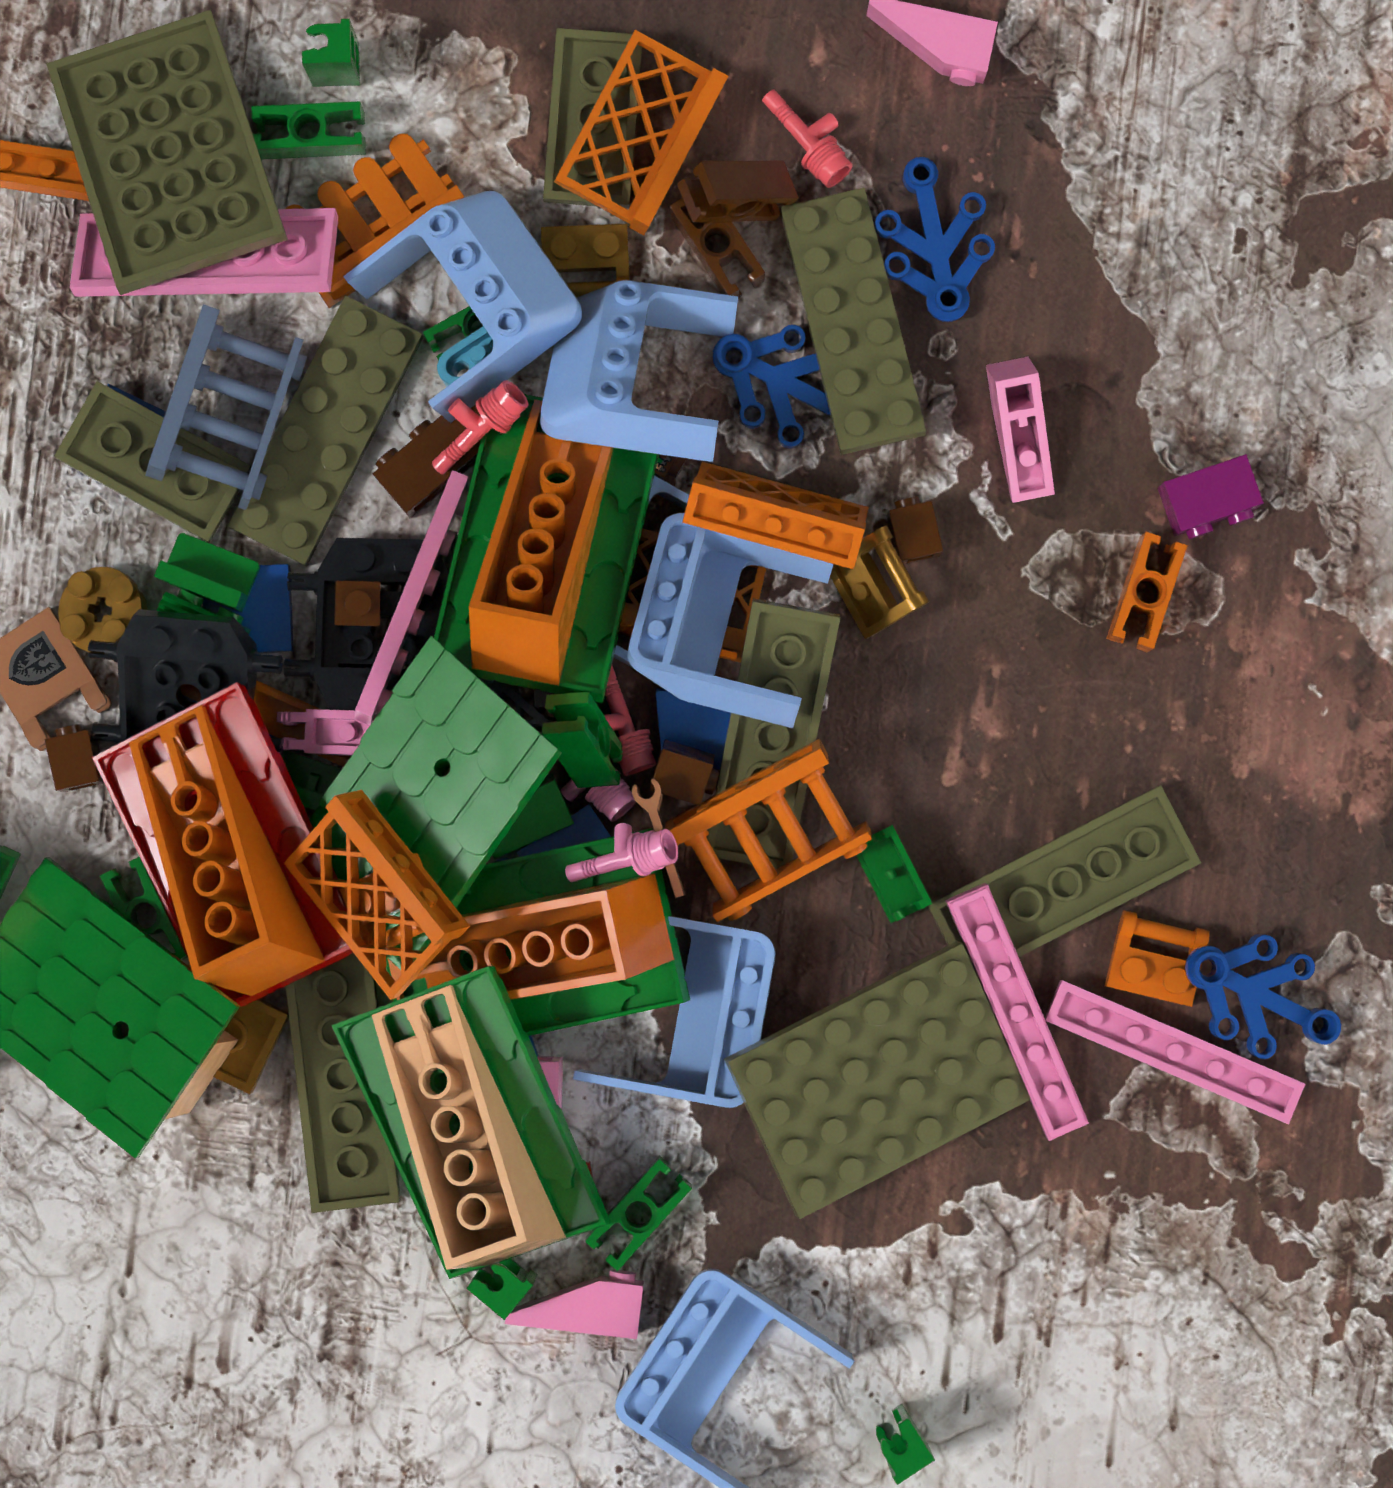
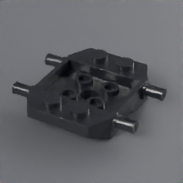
[284,538,449,711]
[88,609,284,756]

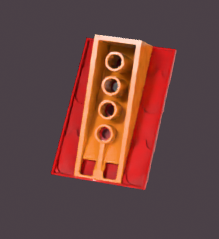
[92,682,353,1007]

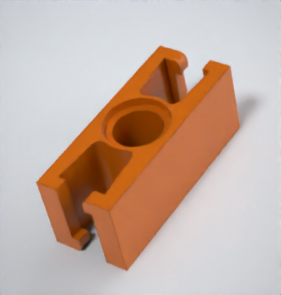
[1106,532,1188,652]

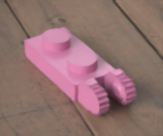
[277,709,378,756]

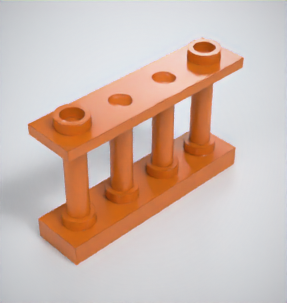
[665,739,872,922]

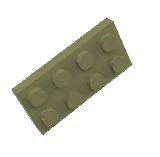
[543,28,642,209]
[54,381,251,543]

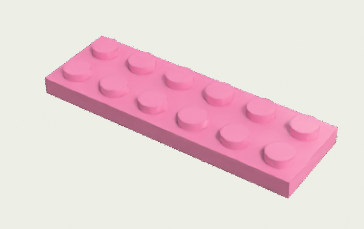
[70,208,338,297]

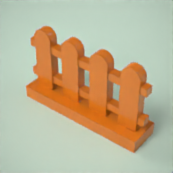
[285,134,464,308]

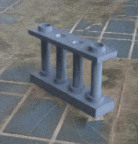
[145,304,307,510]

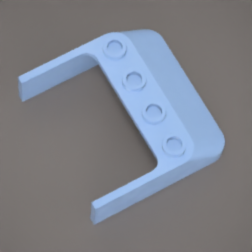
[343,191,582,423]
[540,280,738,462]
[628,513,834,728]
[573,916,776,1108]
[615,1269,855,1488]

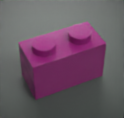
[1157,454,1264,540]

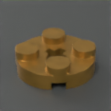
[58,567,147,652]

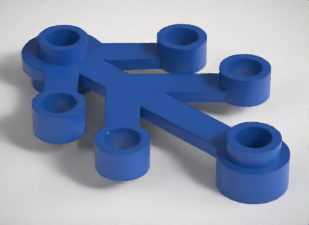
[874,157,995,322]
[712,325,831,449]
[1185,934,1341,1059]

